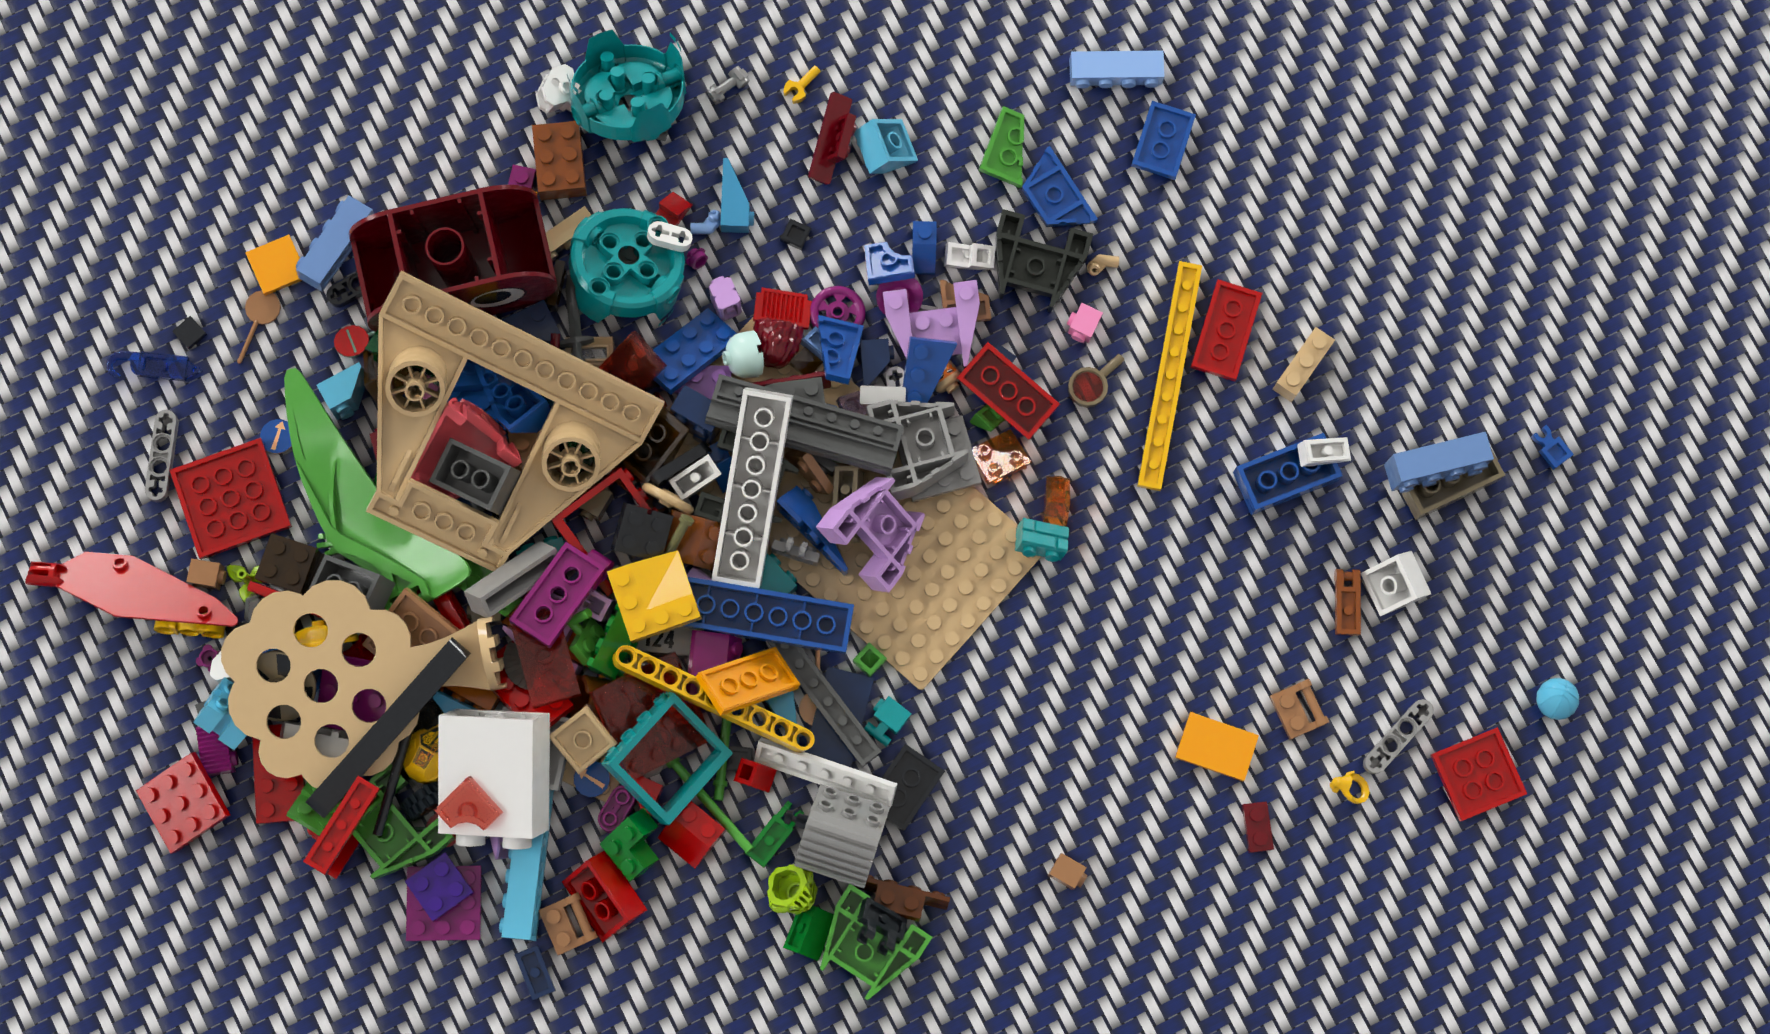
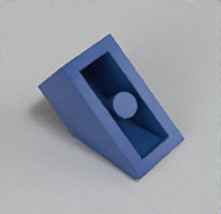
[912,221,937,275]

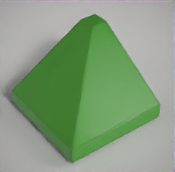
[970,405,1005,432]

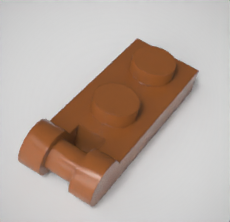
[1334,569,1361,636]

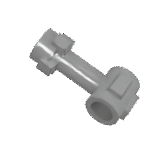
[707,66,750,103]

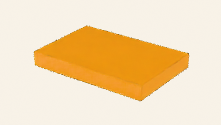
[1175,712,1259,781]

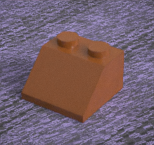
[664,510,721,571]

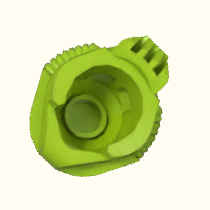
[767,864,818,915]

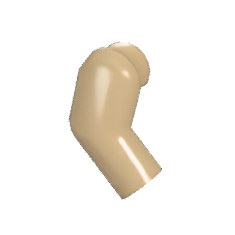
[1087,254,1119,276]

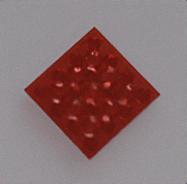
[589,651,708,780]

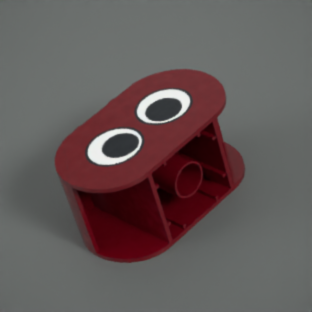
[349,185,558,332]

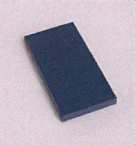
[805,666,874,767]

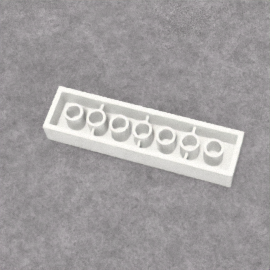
[712,387,794,588]

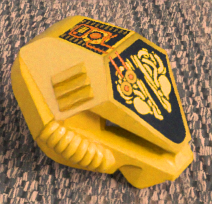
[403,724,439,784]

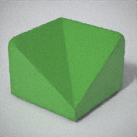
[853,642,887,677]

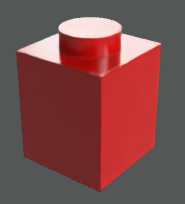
[733,758,777,793]

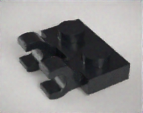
[857,897,908,956]

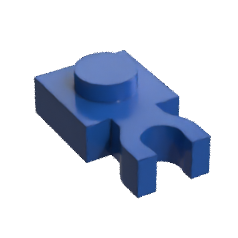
[1531,425,1574,470]

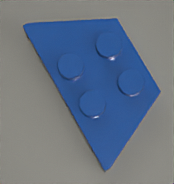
[1022,146,1098,227]

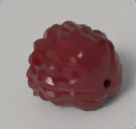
[753,318,804,369]

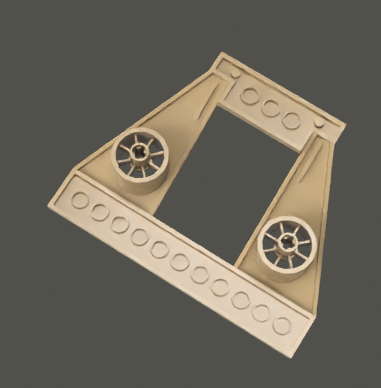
[366,271,664,571]

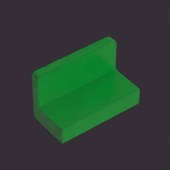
[783,905,834,961]

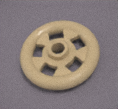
[642,483,694,515]

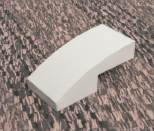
[944,242,996,270]

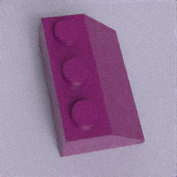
[685,630,743,705]

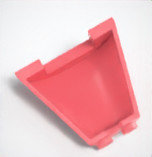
[411,397,522,499]

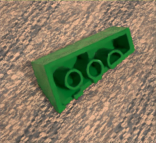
[587,603,638,682]

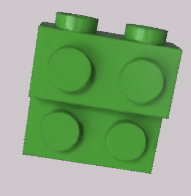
[286,782,345,836]

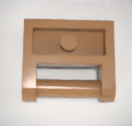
[1269,679,1329,740]
[538,892,598,955]

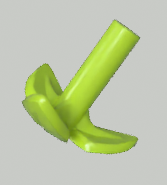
[226,565,262,602]

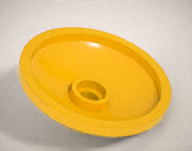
[295,620,359,647]

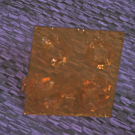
[972,429,1032,485]

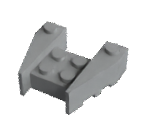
[866,400,968,501]

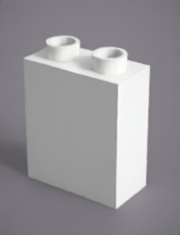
[438,708,550,849]

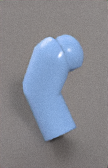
[690,210,721,234]

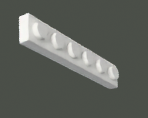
[754,737,898,807]

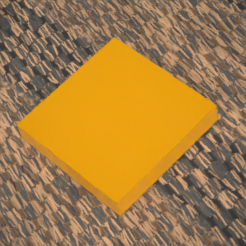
[245,235,302,296]

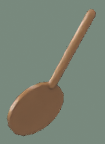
[237,290,281,364]

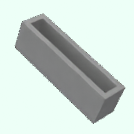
[464,541,558,618]

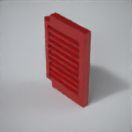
[753,287,812,330]

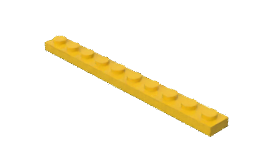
[1137,261,1202,491]

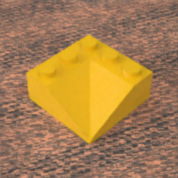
[607,550,702,643]

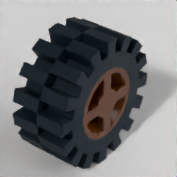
[400,781,438,822]

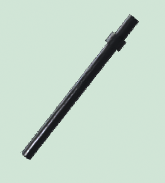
[373,714,421,837]

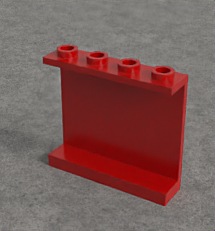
[303,776,380,879]

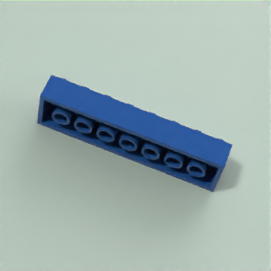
[681,577,854,655]

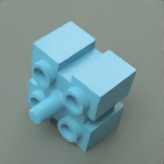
[193,677,247,750]

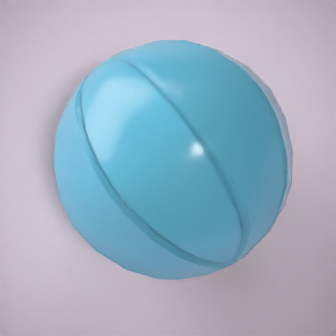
[1536,678,1579,720]

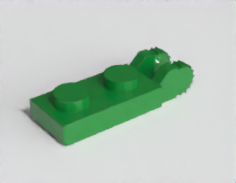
[745,801,804,868]

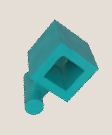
[864,696,912,747]

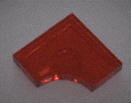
[434,776,503,830]

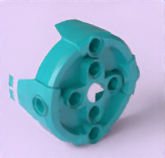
[567,30,686,142]
[569,208,685,327]

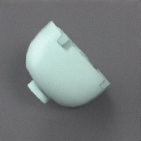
[722,330,764,378]

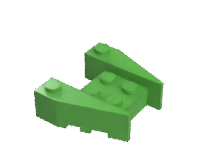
[352,764,456,880]
[820,884,932,1000]

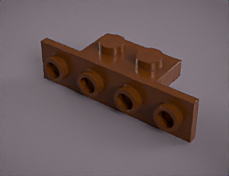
[853,875,950,922]

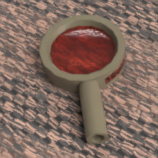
[1068,354,1125,408]

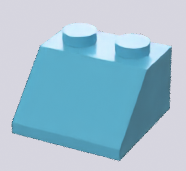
[854,119,918,174]
[317,362,365,420]

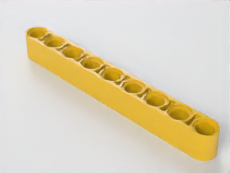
[612,645,815,753]

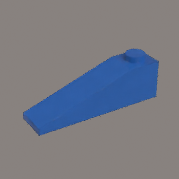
[474,364,551,433]
[776,486,848,576]

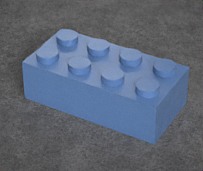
[1384,432,1494,493]

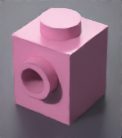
[1067,303,1103,343]

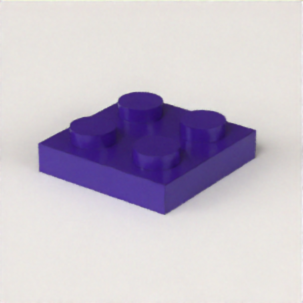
[405,852,474,922]

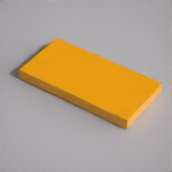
[696,646,801,716]

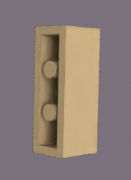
[1272,327,1335,402]

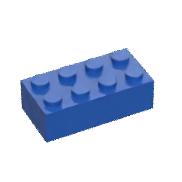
[1233,433,1343,515]

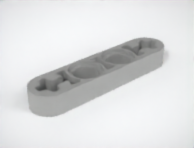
[145,410,179,502]
[1363,699,1434,774]

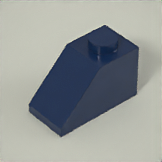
[860,338,894,386]

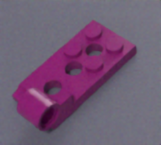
[509,542,614,648]

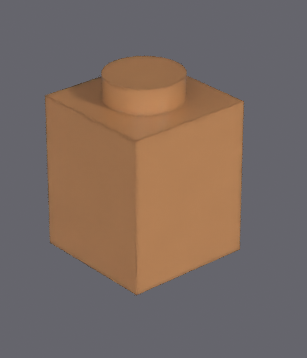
[186,558,227,591]
[1048,853,1088,890]

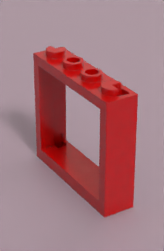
[550,467,658,596]

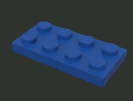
[638,308,737,395]

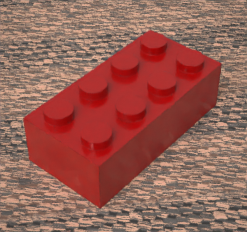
[957,342,1060,440]

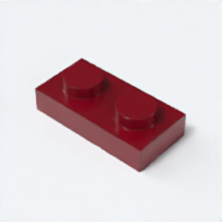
[1242,801,1274,853]

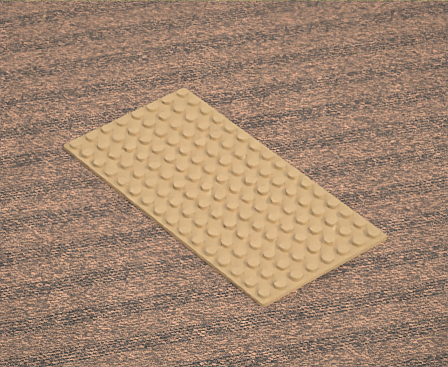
[668,317,1041,690]

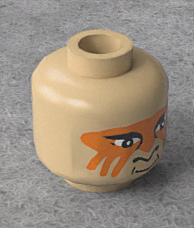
[935,360,960,394]

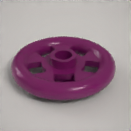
[810,286,866,328]

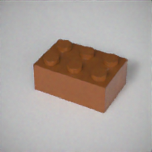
[532,121,587,201]

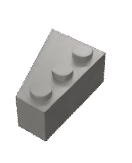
[280,721,349,757]

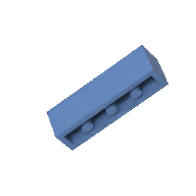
[296,195,374,292]

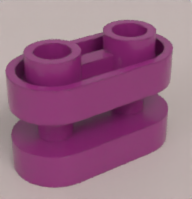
[598,786,637,833]

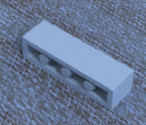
[1069,51,1164,88]

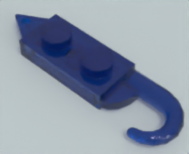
[106,351,203,382]

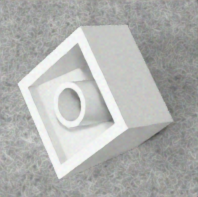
[1360,551,1431,616]

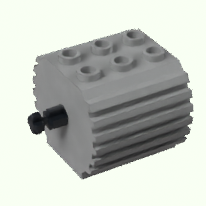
[784,784,890,888]

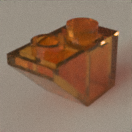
[1043,476,1070,527]

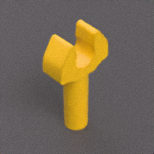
[783,65,821,104]

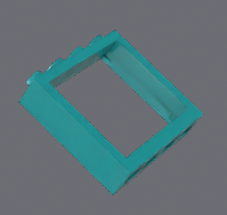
[601,692,733,825]

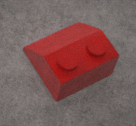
[658,801,726,869]

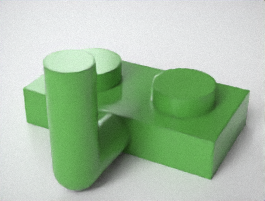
[567,608,606,666]

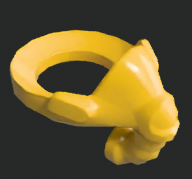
[1330,771,1369,804]

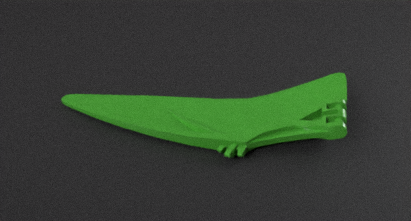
[284,368,471,610]

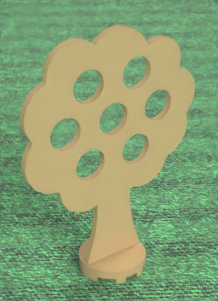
[221,580,507,788]

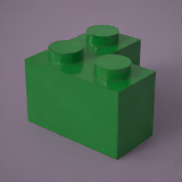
[600,808,659,882]

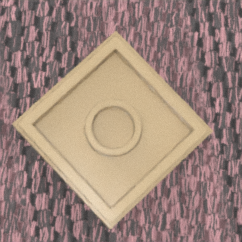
[550,705,618,775]

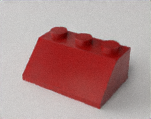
[562,851,647,943]

